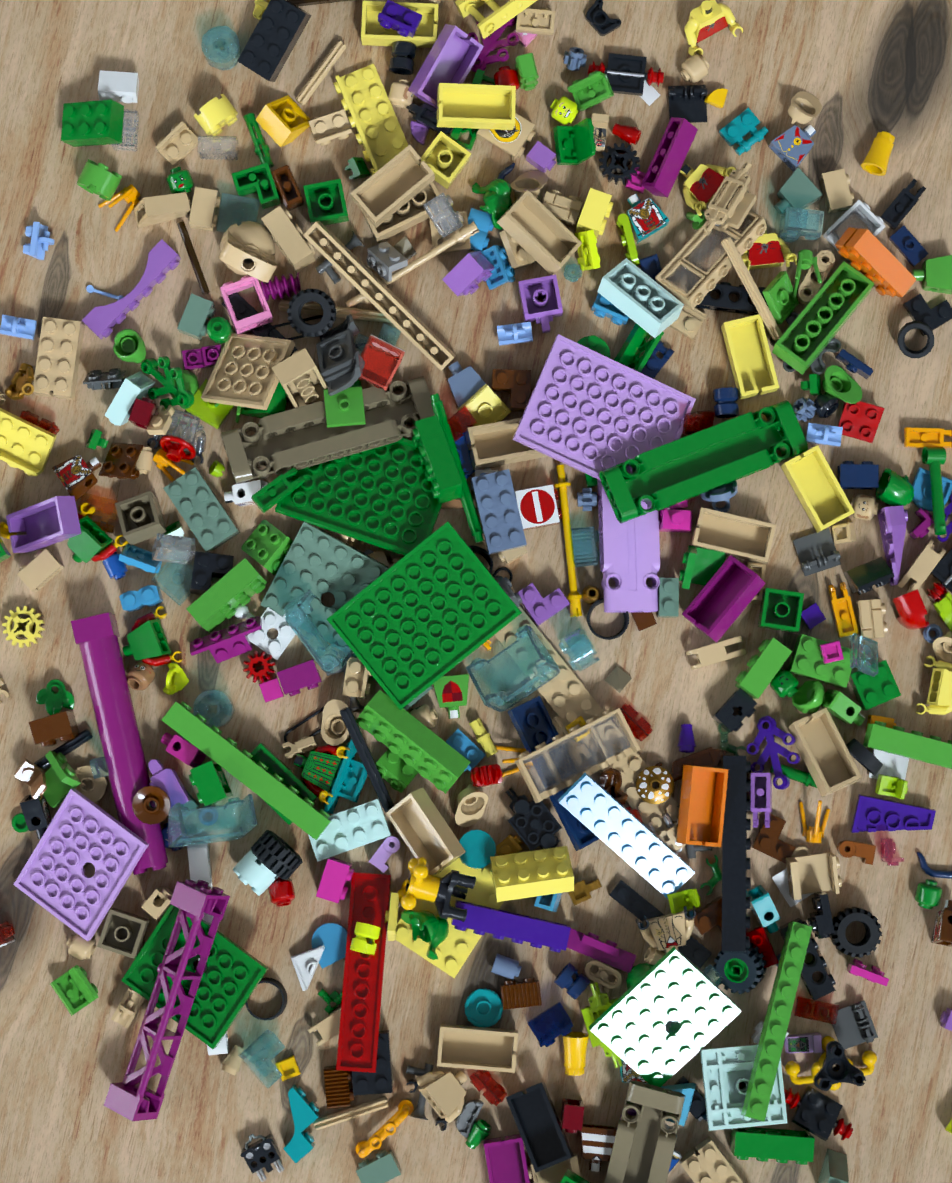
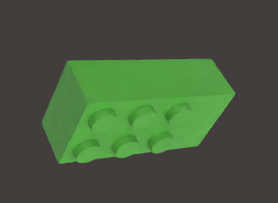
[186,558,268,633]

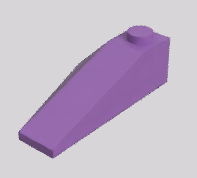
[878,506,908,586]

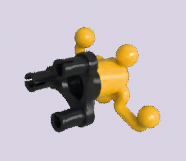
[397,857,476,922]
[785,1036,877,1091]

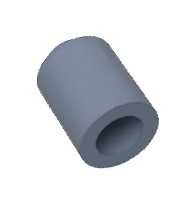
[491,953,522,980]

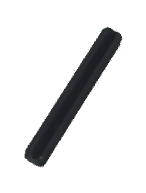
[34,729,93,769]

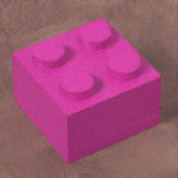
[316,857,354,903]

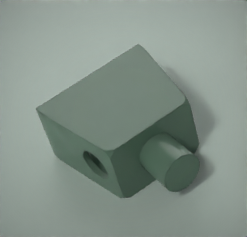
[774,167,822,214]

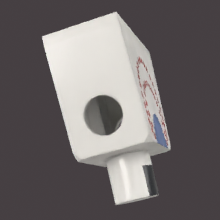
[224,480,269,506]

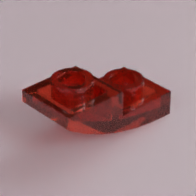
[448,406,477,442]
[683,410,715,434]
[794,996,839,1025]

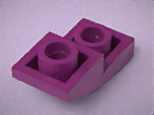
[181,345,221,370]

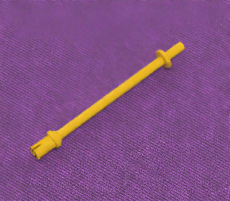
[554,465,582,617]

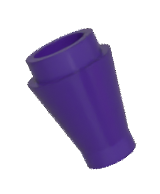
[677,724,696,753]

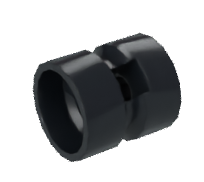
[389,41,416,75]

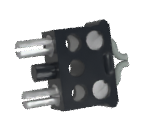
[241,1134,284,1182]

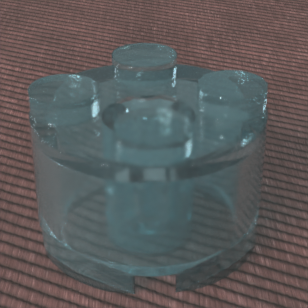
[202,26,242,70]
[559,627,600,672]
[193,690,235,728]

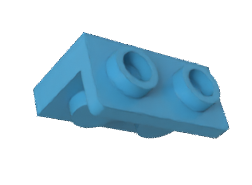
[481,245,515,290]
[591,293,629,326]
[119,544,163,574]
[446,729,486,772]

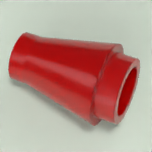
[612,123,641,145]

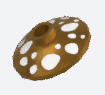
[636,766,674,804]

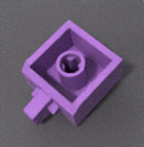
[518,275,563,333]

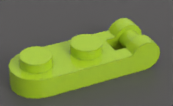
[616,214,639,266]

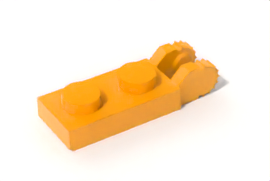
[904,427,952,448]
[828,582,859,638]

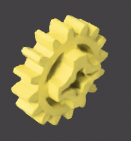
[2,606,45,648]

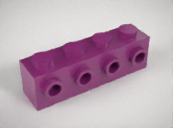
[641,117,698,198]

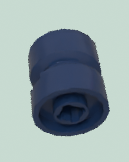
[713,387,739,418]
[554,963,591,1000]

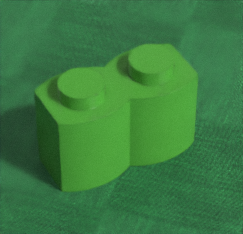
[515,53,539,91]

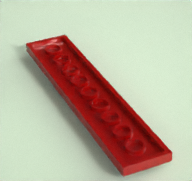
[336,872,391,1073]

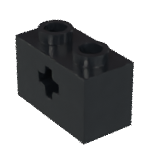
[712,688,758,733]

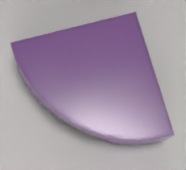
[411,121,429,145]

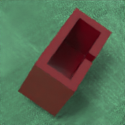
[128,397,159,429]
[561,1098,584,1133]

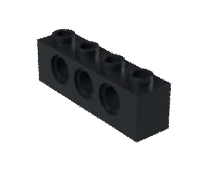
[695,282,770,316]
[779,918,836,1001]

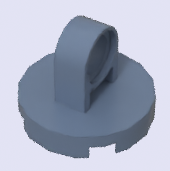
[700,481,738,513]

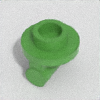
[686,211,707,230]

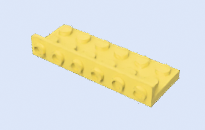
[333,64,408,175]
[0,408,57,476]

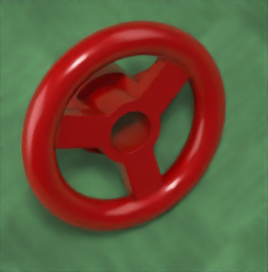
[160,435,196,462]

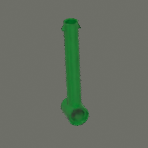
[921,447,946,535]

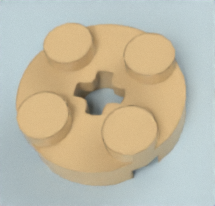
[74,765,108,803]

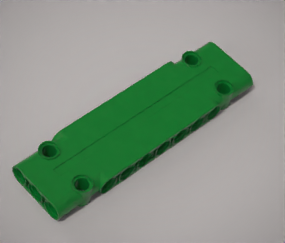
[599,400,808,523]

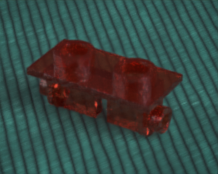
[20,410,60,435]
[620,703,653,741]
[469,1070,507,1106]

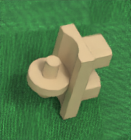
[111,988,145,1029]

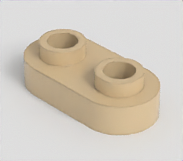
[585,960,622,989]

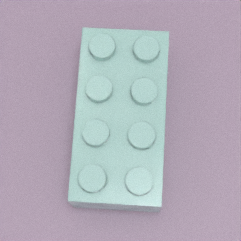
[597,258,684,338]
[308,798,392,862]

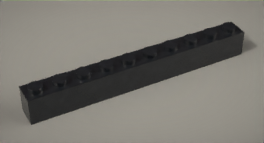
[722,756,751,953]

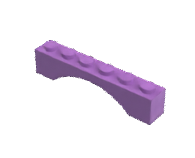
[82,239,181,339]

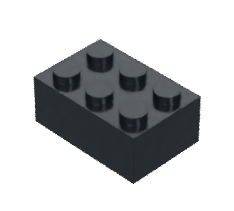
[352,1030,393,1096]

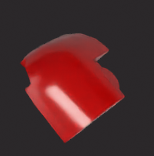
[892,589,930,630]

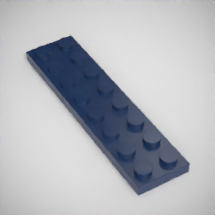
[507,696,600,851]

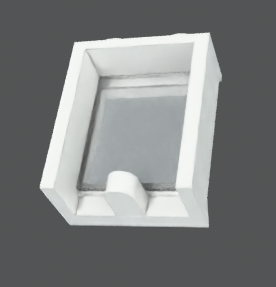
[823,200,886,263]

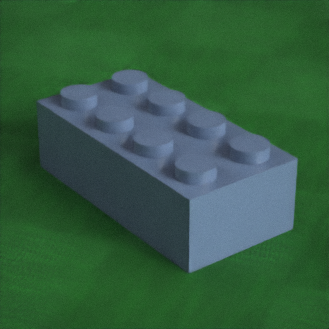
[471,469,527,555]

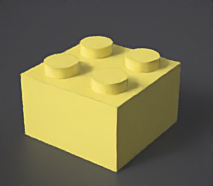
[419,131,471,189]
[576,188,614,238]

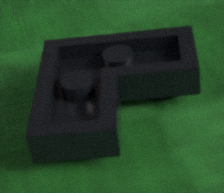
[903,293,952,336]

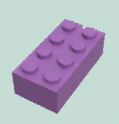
[408,24,484,109]
[6,496,81,553]

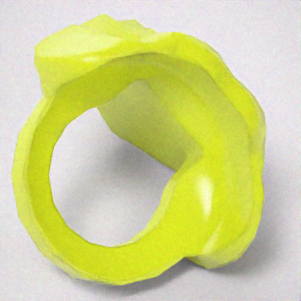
[163,663,189,695]

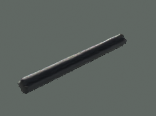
[340,707,394,812]

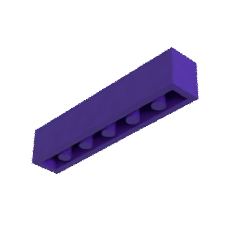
[451,900,571,953]

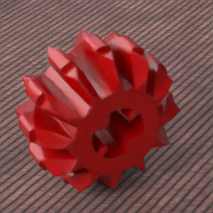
[243,651,276,683]
[470,764,503,788]

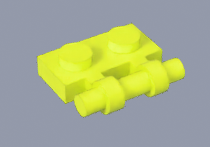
[574,230,600,271]

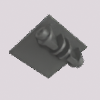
[83,368,126,390]
[792,528,841,576]
[828,1000,878,1050]

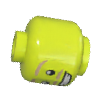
[550,96,579,125]

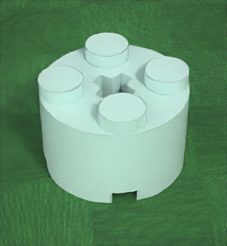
[233,850,278,896]

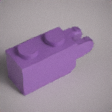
[148,759,191,812]
[751,773,772,828]

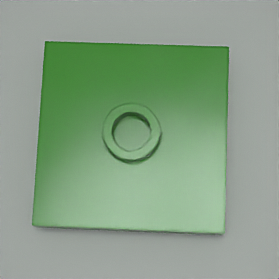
[763,271,799,324]
[323,386,366,428]

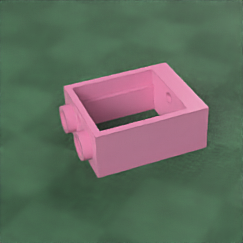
[220,275,273,334]

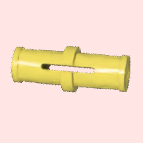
[469,718,498,758]

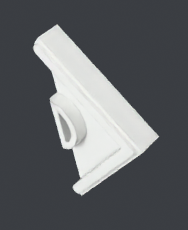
[291,945,325,991]

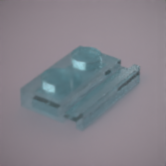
[850,633,878,677]

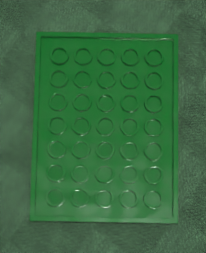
[275,438,460,555]
[327,521,522,710]

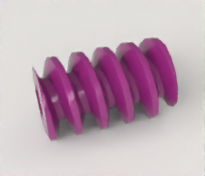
[261,272,301,301]

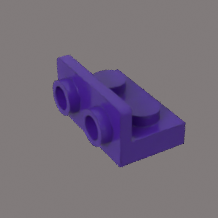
[378,0,422,38]

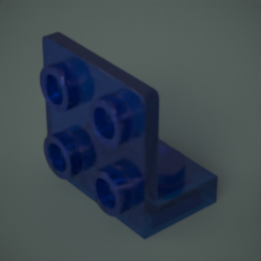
[527,1001,574,1047]

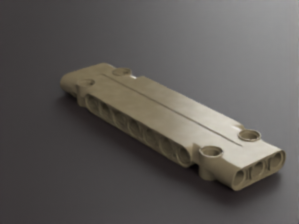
[221,376,435,484]
[605,1080,685,1183]

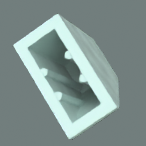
[104,372,155,426]

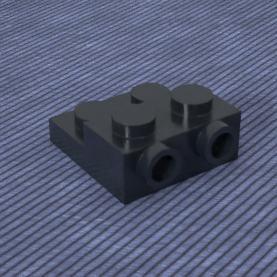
[808,892,835,939]

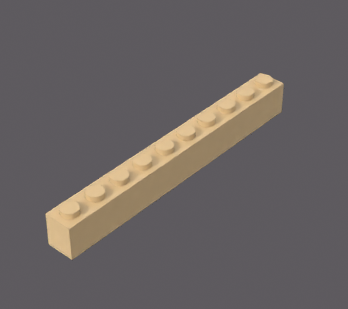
[303,221,456,371]

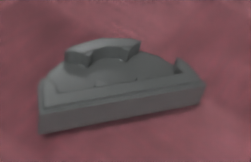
[455,1100,484,1138]

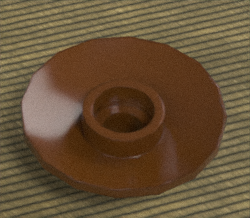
[132,786,171,825]

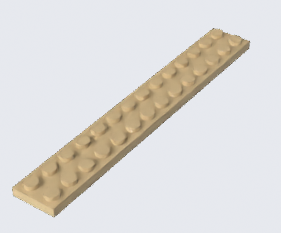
[494,606,679,832]

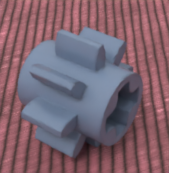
[563,47,587,71]
[793,397,816,422]
[577,488,597,511]

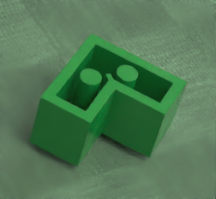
[232,162,281,209]

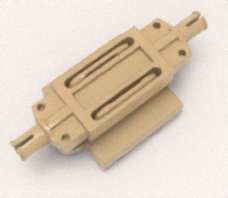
[704,161,757,233]

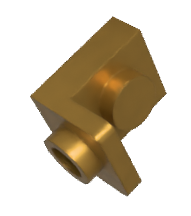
[496,834,523,856]

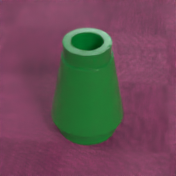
[465,1119,492,1149]

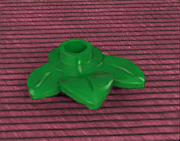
[36,679,75,715]

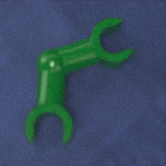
[700,855,722,895]

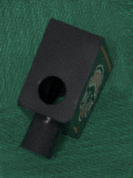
[20,795,52,839]

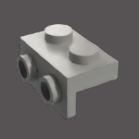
[367,241,408,282]

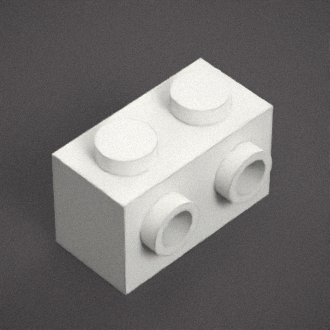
[98,70,139,103]

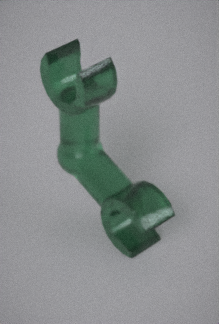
[717,724,747,756]

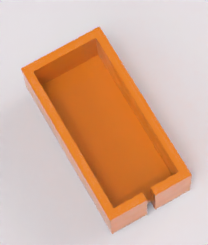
[835,227,917,297]
[676,765,729,847]

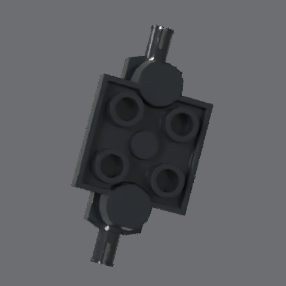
[505,787,562,851]

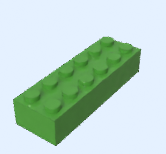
[772,261,875,375]
[356,690,471,794]

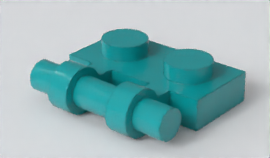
[719,107,769,156]

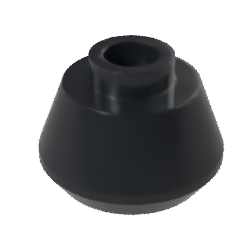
[814,394,839,418]

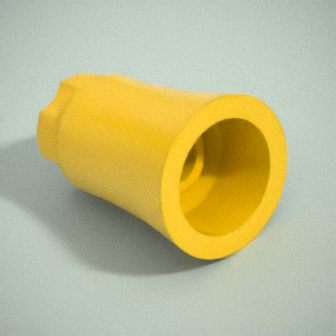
[861,131,895,176]
[562,1032,589,1076]

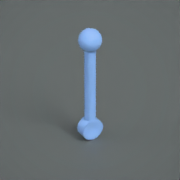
[86,285,124,301]

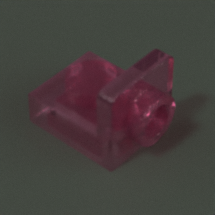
[881,838,904,866]

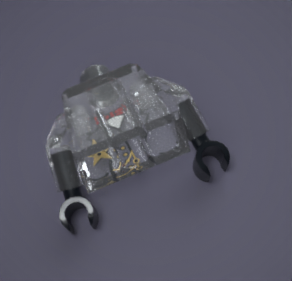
[147,409,206,465]

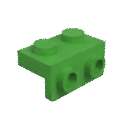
[567,71,614,112]
[376,748,419,793]

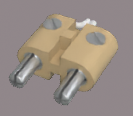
[645,813,686,855]

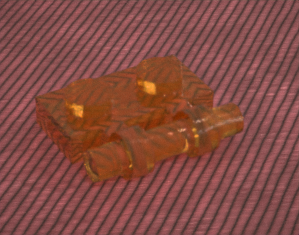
[78,493,120,533]

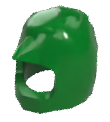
[875,468,914,506]

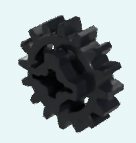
[599,143,640,185]

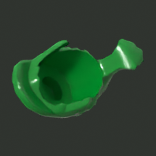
[472,179,512,230]
[401,910,449,960]

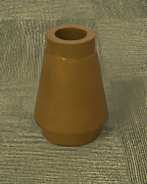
[582,585,601,604]

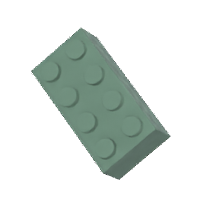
[163,467,240,553]

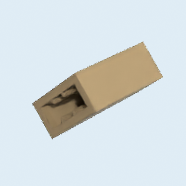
[133,192,192,228]

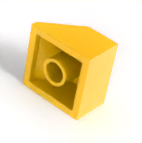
[256,95,310,147]

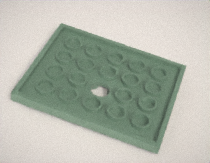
[260,522,390,658]

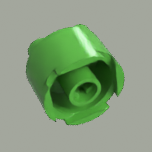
[77,159,122,201]

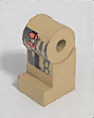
[591,113,609,152]

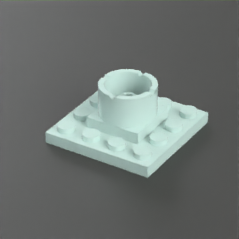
[700,1044,788,1131]

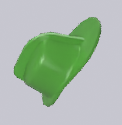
[822,365,863,404]

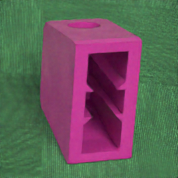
[659,509,692,533]
[161,732,207,767]

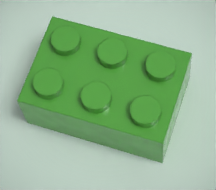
[788,634,857,689]
[735,638,792,699]

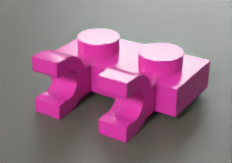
[847,958,889,986]

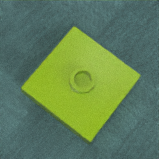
[185,379,234,429]

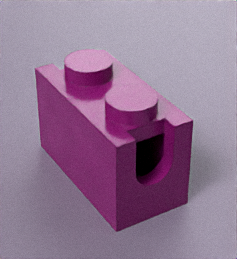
[277,659,322,697]

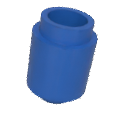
[102,552,128,580]

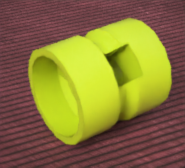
[350,922,381,955]

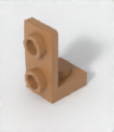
[14,758,47,799]

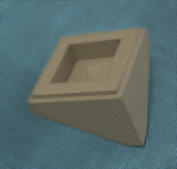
[393,236,417,260]
[605,666,631,693]

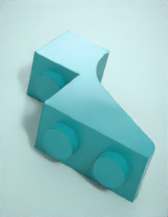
[283,1084,320,1163]

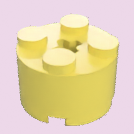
[194,94,238,137]

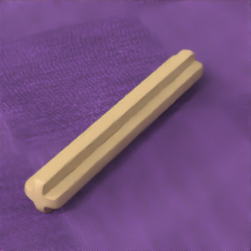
[296,41,346,105]
[313,1096,388,1130]

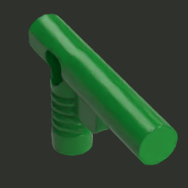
[318,988,342,1015]

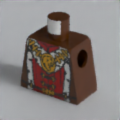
[52,455,102,502]
[931,900,952,947]

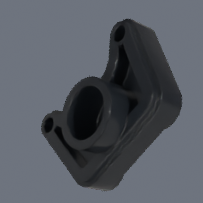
[585,0,621,36]

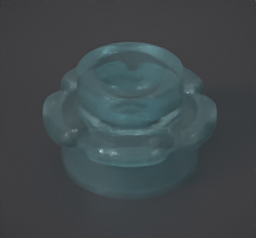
[564,263,582,282]

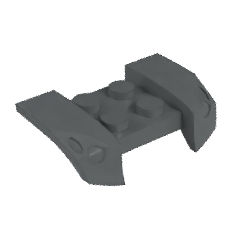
[316,314,365,396]

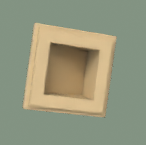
[831,522,857,544]

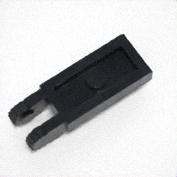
[880,179,926,230]

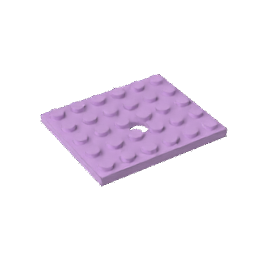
[13,788,149,941]

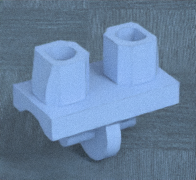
[23,222,55,260]
[0,314,37,340]
[497,322,533,346]
[806,423,843,447]

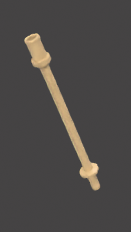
[345,221,480,308]

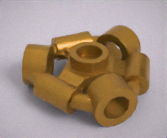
[5,363,34,401]

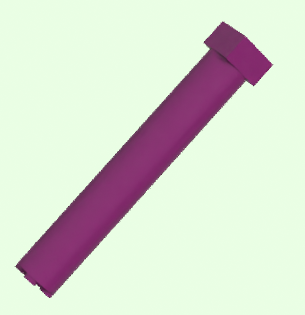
[71,612,169,875]

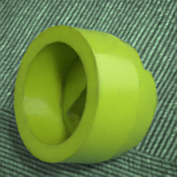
[209,460,225,477]

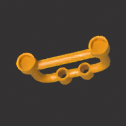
[356,1099,414,1158]

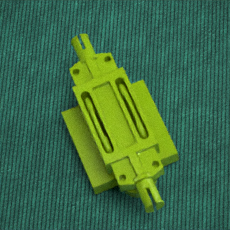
[581,982,623,1068]

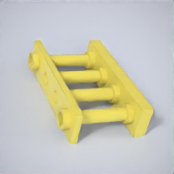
[455,0,538,39]

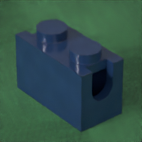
[837,461,879,490]

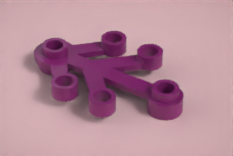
[468,16,519,73]

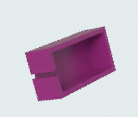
[682,555,766,643]
[483,1134,530,1183]

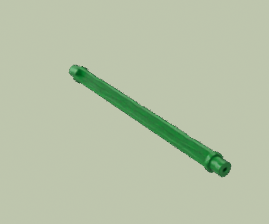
[430,393,484,543]

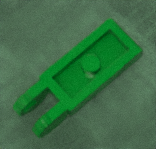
[251,468,305,513]

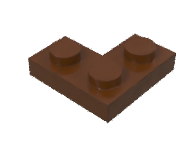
[752,814,795,864]

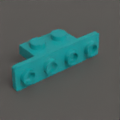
[324,739,368,814]

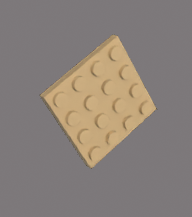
[201,333,295,410]

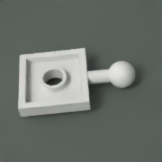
[235,605,299,660]

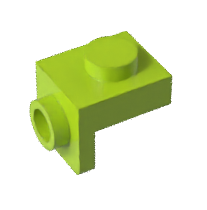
[875,774,908,800]
[667,888,701,914]

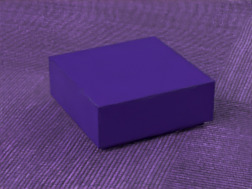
[801,603,826,629]

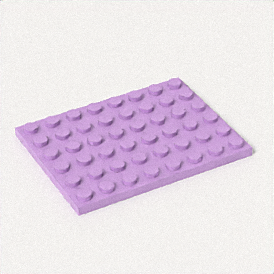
[512,334,696,480]

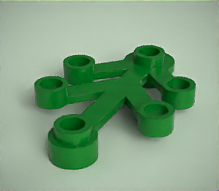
[141,356,194,410]

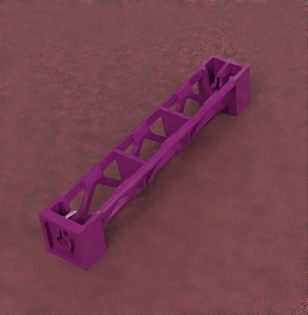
[103,879,230,1121]

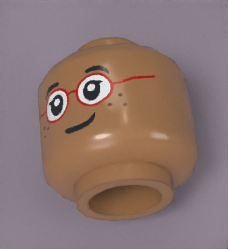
[126,662,155,691]

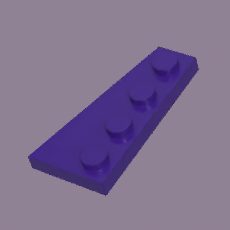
[851,794,936,833]

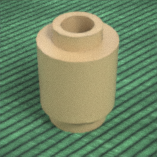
[135,446,154,475]

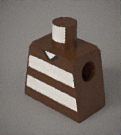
[580,1124,617,1172]

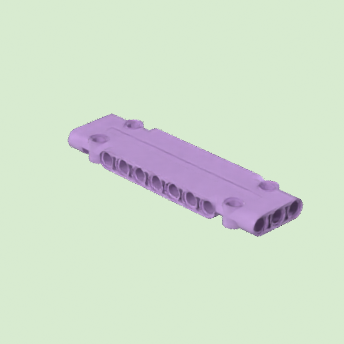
[597,479,660,613]

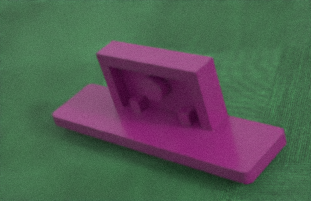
[190,616,262,663]
[567,928,636,973]

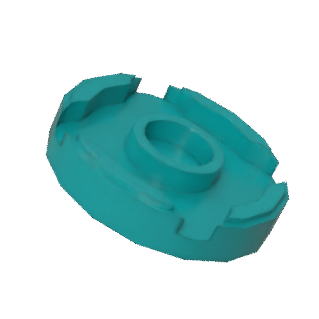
[459,830,496,869]
[464,988,503,1028]

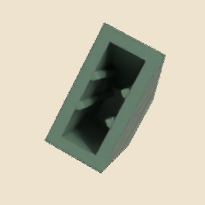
[817,1148,849,1183]

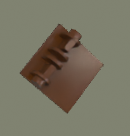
[99,443,144,480]

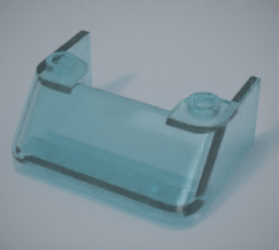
[168,794,257,847]

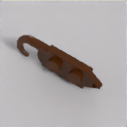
[655,747,727,782]

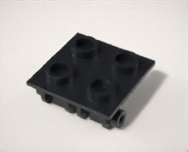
[668,85,707,123]

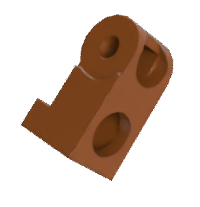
[837,840,876,865]

